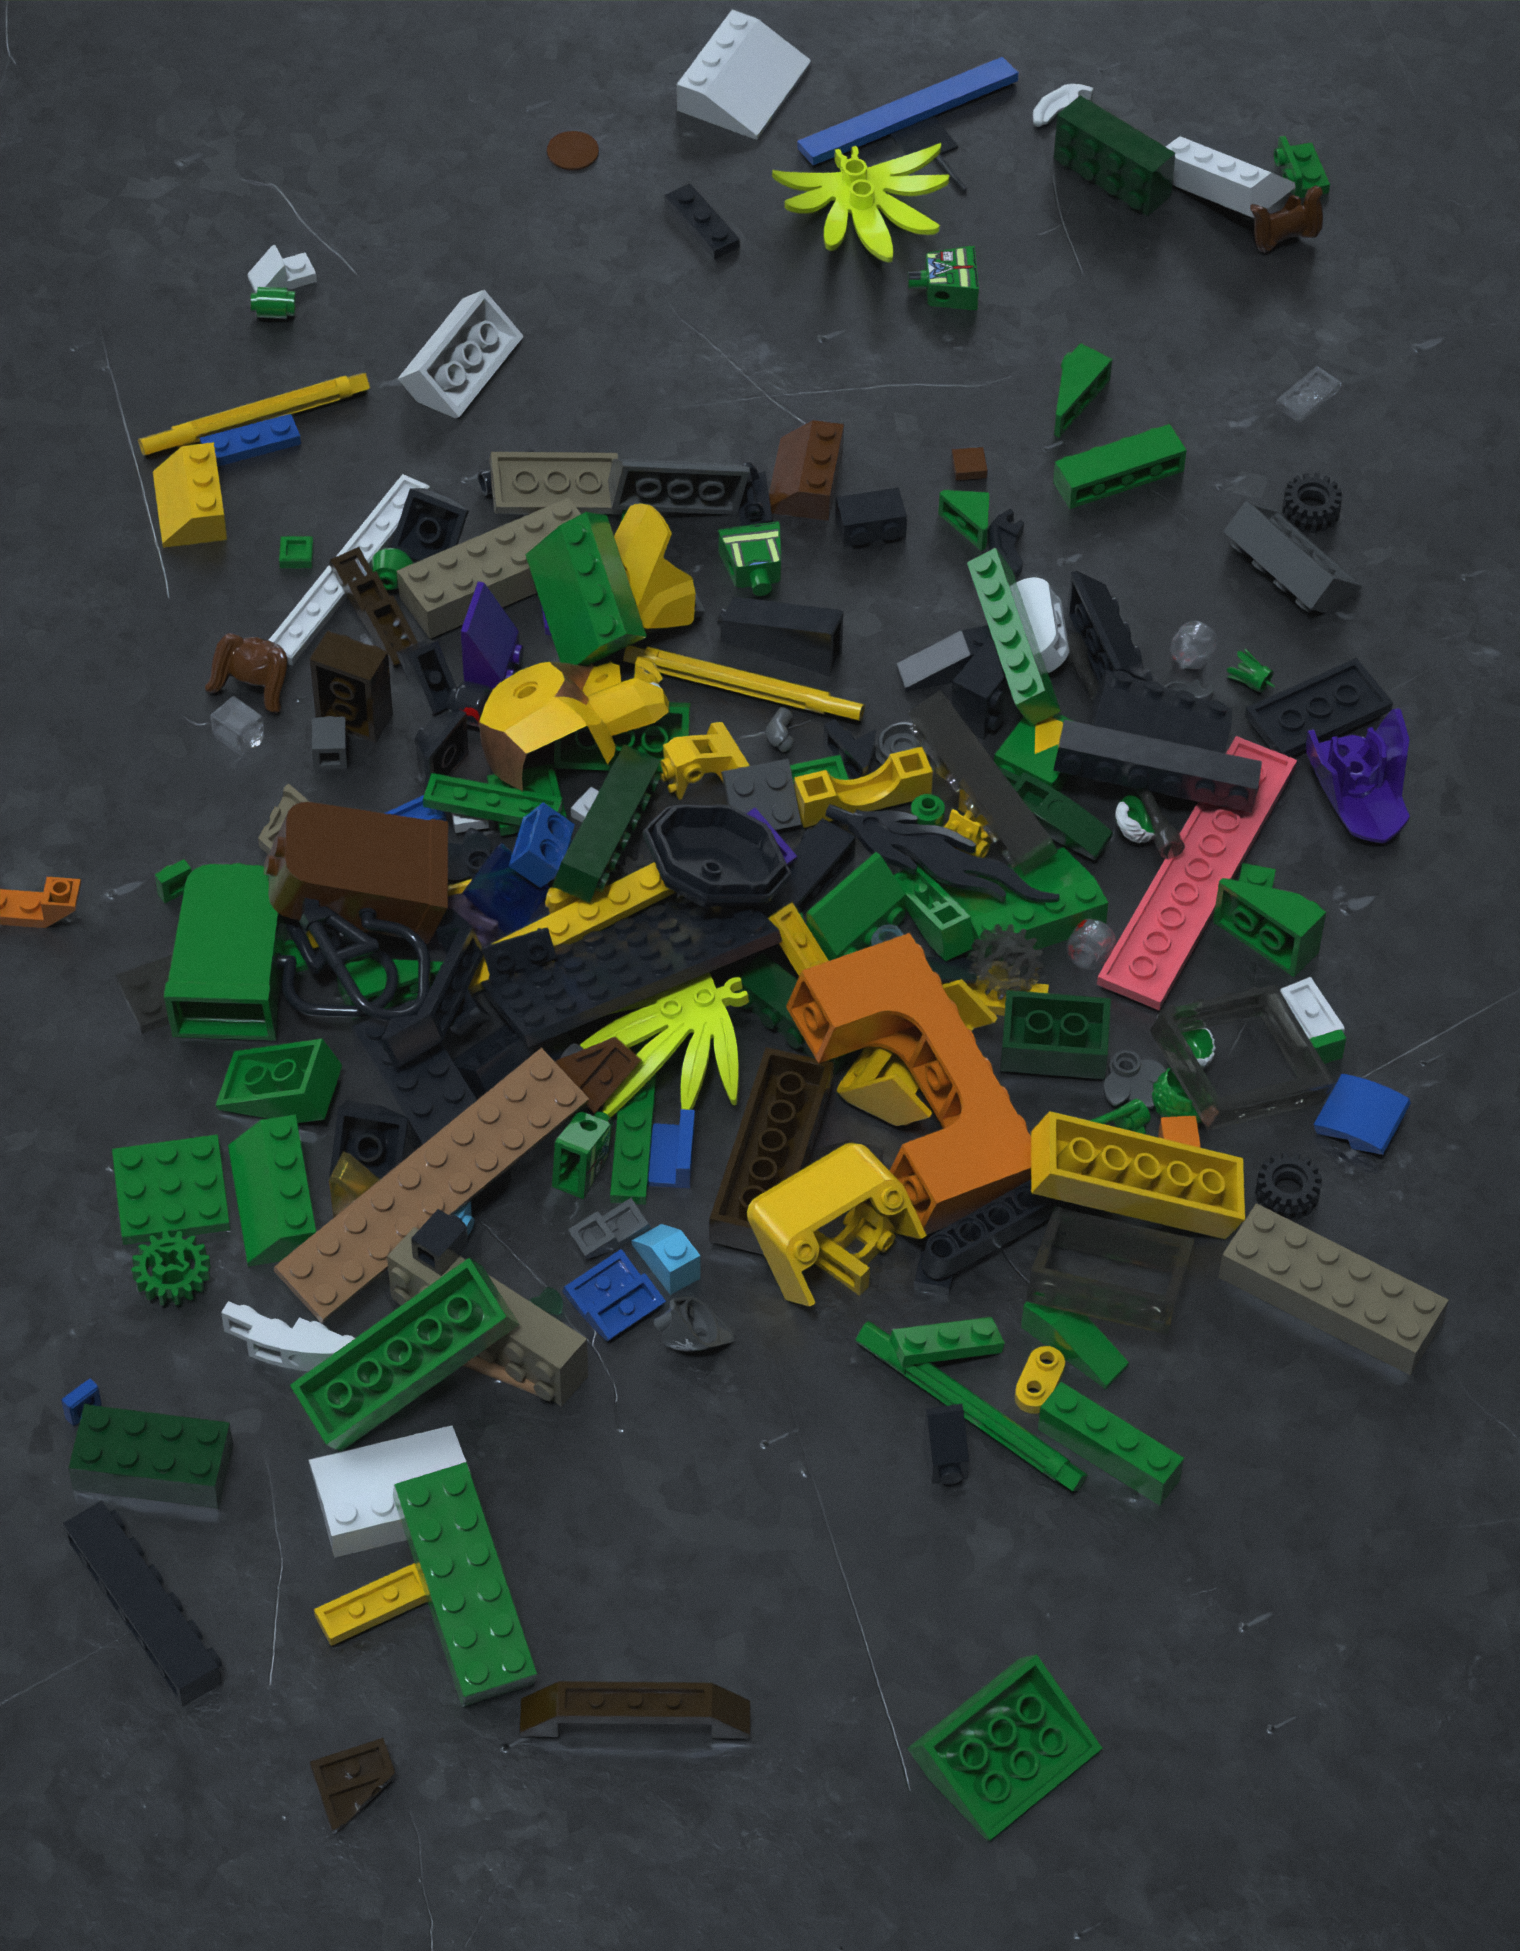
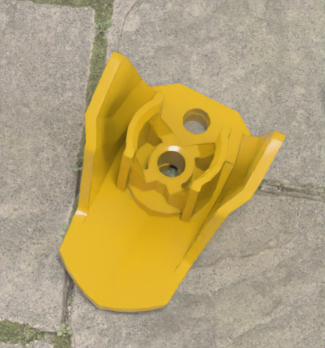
[614,504,696,629]

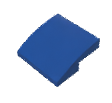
[1313,1074,1411,1155]
[562,1249,666,1342]

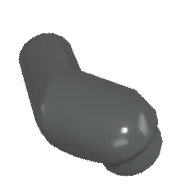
[765,707,794,752]

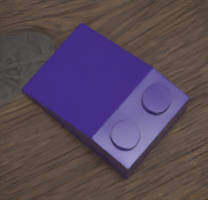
[461,581,524,689]

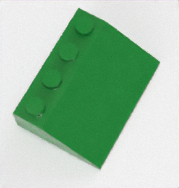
[525,512,647,666]
[942,847,1109,968]
[907,1654,1103,1841]

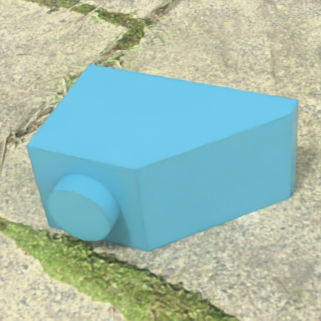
[631,1224,700,1295]

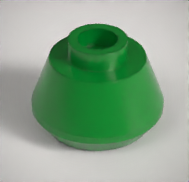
[371,548,414,590]

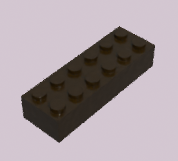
[709,1047,834,1254]

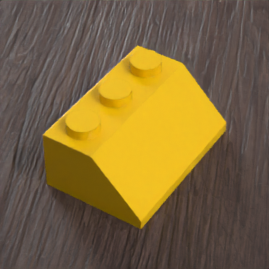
[153,442,227,548]

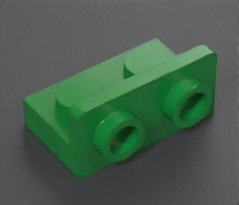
[1273,136,1330,198]

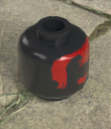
[447,681,493,728]

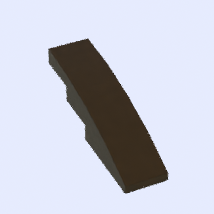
[329,547,418,667]

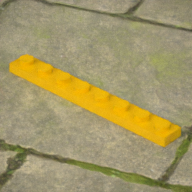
[469,862,676,994]

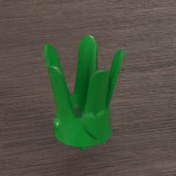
[1226,648,1275,693]

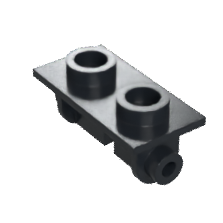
[739,462,773,526]
[481,927,557,978]

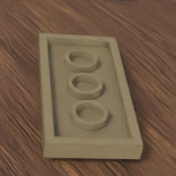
[489,452,623,514]

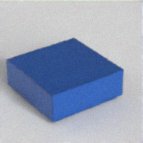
[61,1378,102,1426]

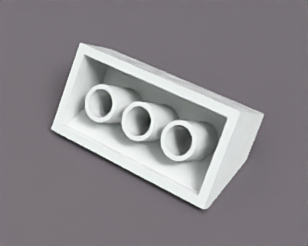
[1166,136,1295,218]
[398,290,523,419]

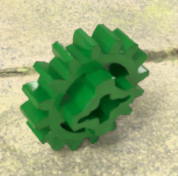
[131,1231,211,1305]

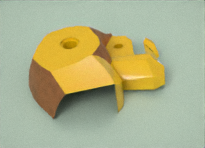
[479,656,669,791]

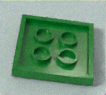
[112,1134,230,1245]

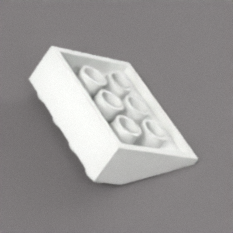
[677,10,811,140]
[309,1425,470,1558]

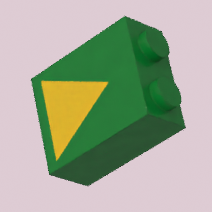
[993,713,1075,792]

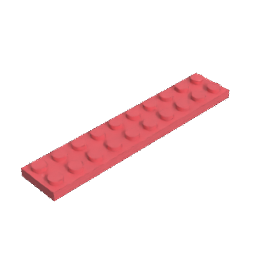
[1097,736,1297,1010]

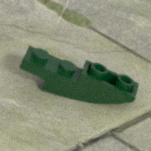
[981,765,1113,860]

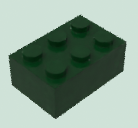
[1000,990,1111,1079]

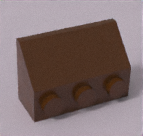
[769,420,844,521]

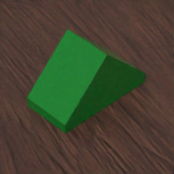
[938,490,990,551]

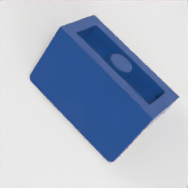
[648,1109,695,1188]

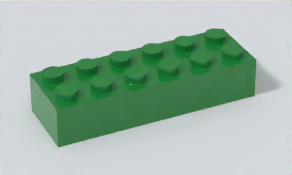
[290,1258,520,1452]
[393,1462,537,1707]

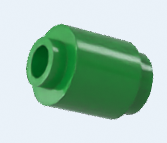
[251,287,296,319]
[911,794,945,827]

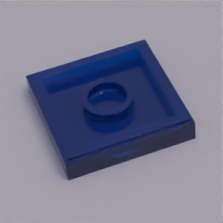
[462,843,550,935]

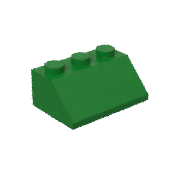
[806,852,906,961]

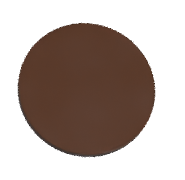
[547,131,599,170]

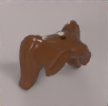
[1250,185,1323,253]
[205,633,287,713]

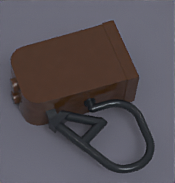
[264,802,448,1022]

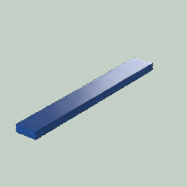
[797,57,1018,165]

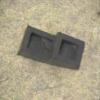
[568,1198,651,1259]

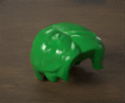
[1152,1067,1217,1124]

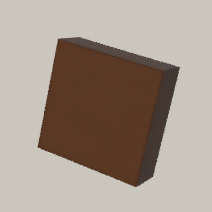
[951,447,988,480]

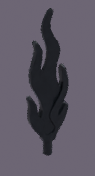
[825,804,1060,902]

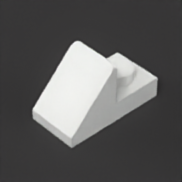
[248,245,317,293]

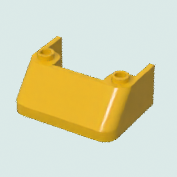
[837,979,998,1126]
[747,1143,927,1307]

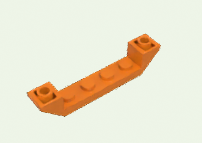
[0,877,81,928]

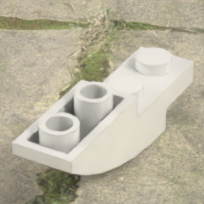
[221,1301,355,1371]

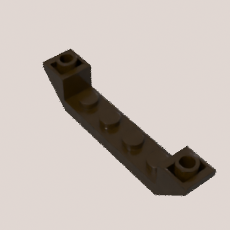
[520,1681,750,1738]

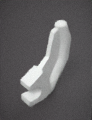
[1033,84,1093,127]

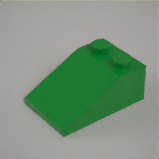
[1213,878,1326,977]
[215,1039,342,1123]

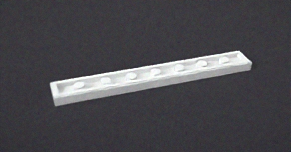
[268,474,430,666]

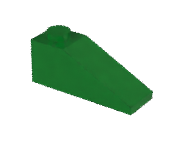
[1054,343,1112,438]
[894,864,975,961]
[337,958,443,1020]
[1021,1282,1129,1390]

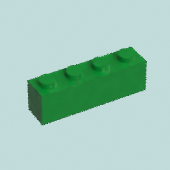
[1053,424,1187,509]
[1038,1382,1184,1506]

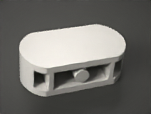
[1017,577,1070,673]

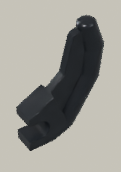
[987,509,1024,576]

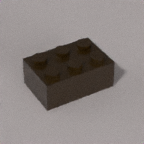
[310,631,393,743]

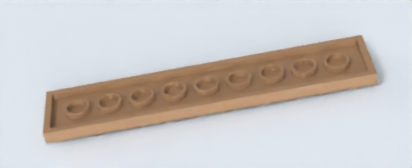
[274,1048,589,1324]

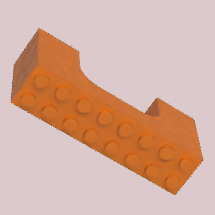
[786,933,1031,1235]

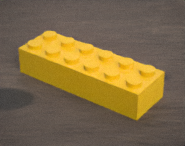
[1031,1111,1245,1239]

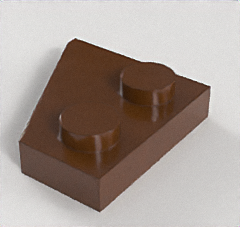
[554,1036,642,1113]

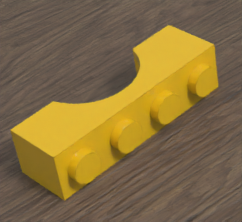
[794,746,933,828]

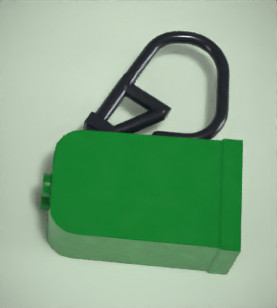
[164,863,399,1041]

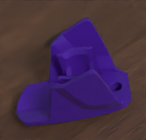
[1306,708,1410,843]

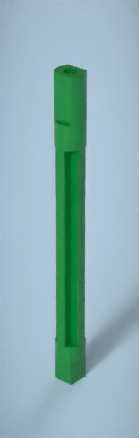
[855,1321,1088,1491]

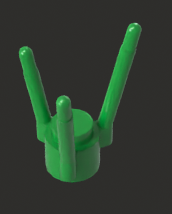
[1090,1099,1151,1134]

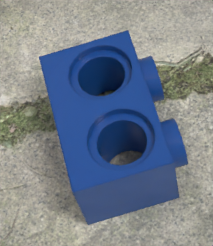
[509,802,575,888]

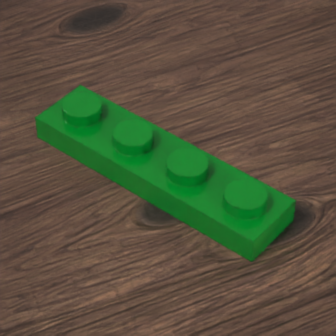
[423,773,563,826]

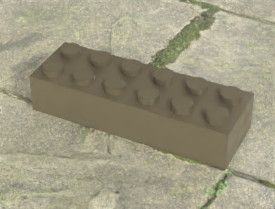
[397,498,581,638]
[1218,1203,1449,1375]
[387,1227,588,1407]

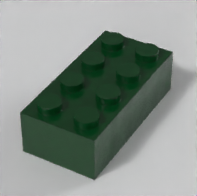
[1053,95,1176,216]
[68,1404,233,1509]

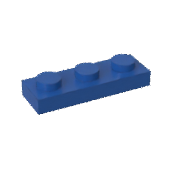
[200,414,301,467]

